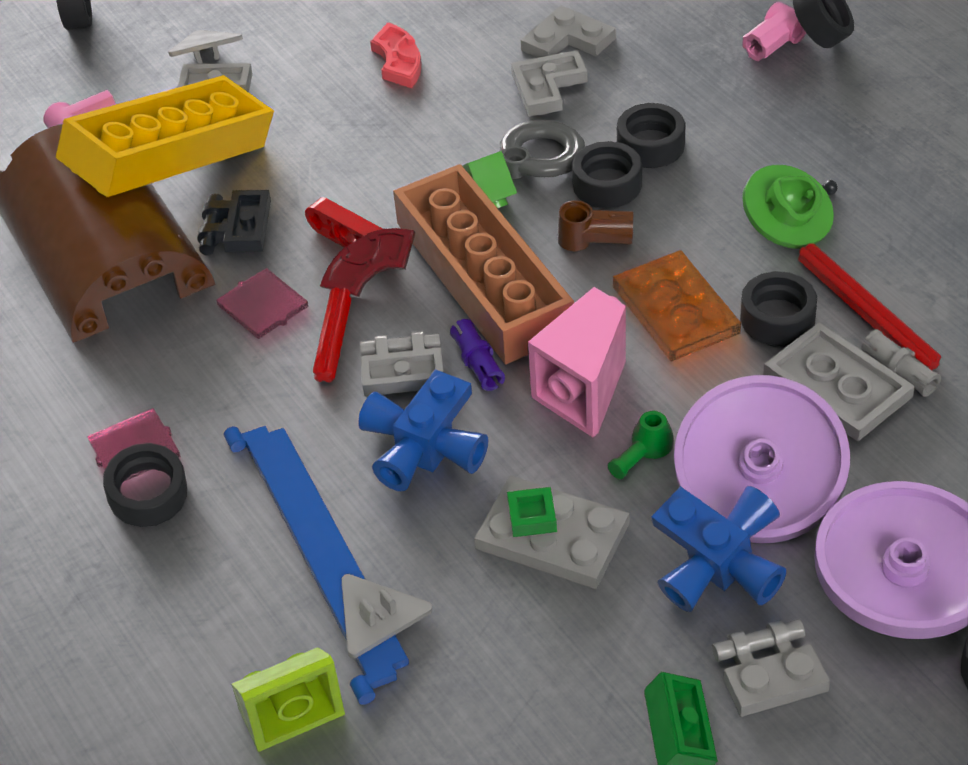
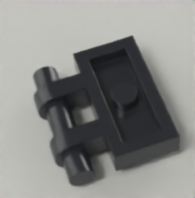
[197,190,271,255]

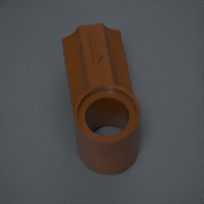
[557,200,633,252]

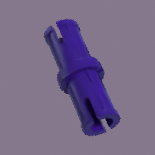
[450,319,505,391]

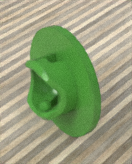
[742,165,834,249]

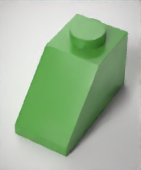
[463,151,517,209]

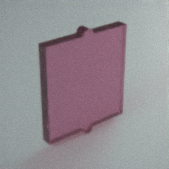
[216,268,309,339]
[87,408,181,482]

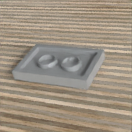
[763,322,915,442]
[474,475,629,589]

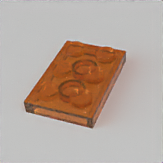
[613,250,741,362]

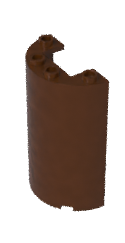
[0,124,216,343]

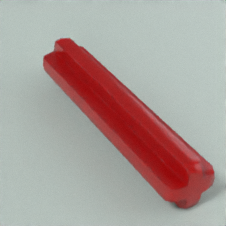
[313,287,352,383]

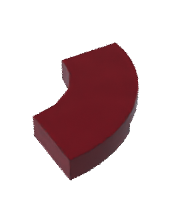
[320,228,416,297]

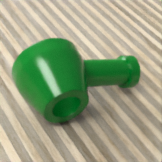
[607,411,674,480]

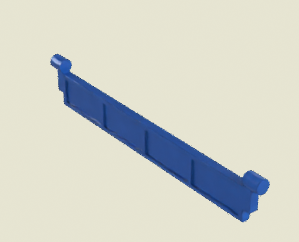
[224,426,409,705]

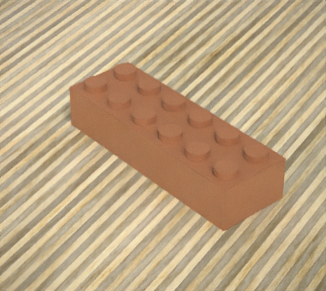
[393,164,574,365]

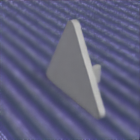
[168,30,243,64]
[342,574,432,658]

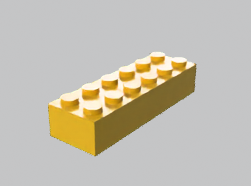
[56,75,274,197]

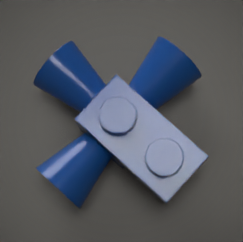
[358,369,489,491]
[651,486,787,612]

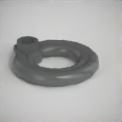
[500,120,585,179]

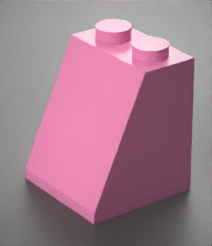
[528,287,626,437]

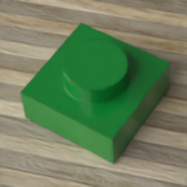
[507,487,557,537]

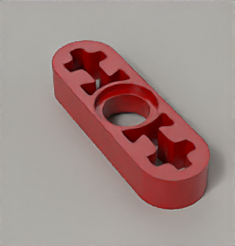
[305,197,383,247]

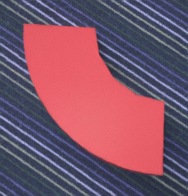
[370,22,421,88]

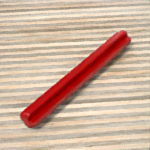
[798,243,941,370]

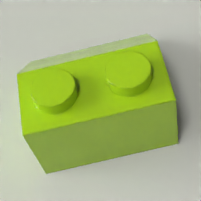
[231,647,345,752]

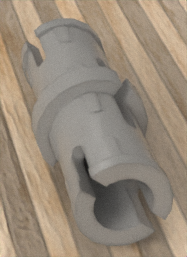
[861,330,941,397]

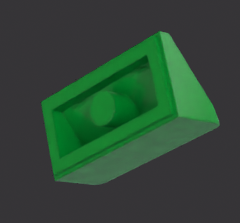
[644,671,718,765]

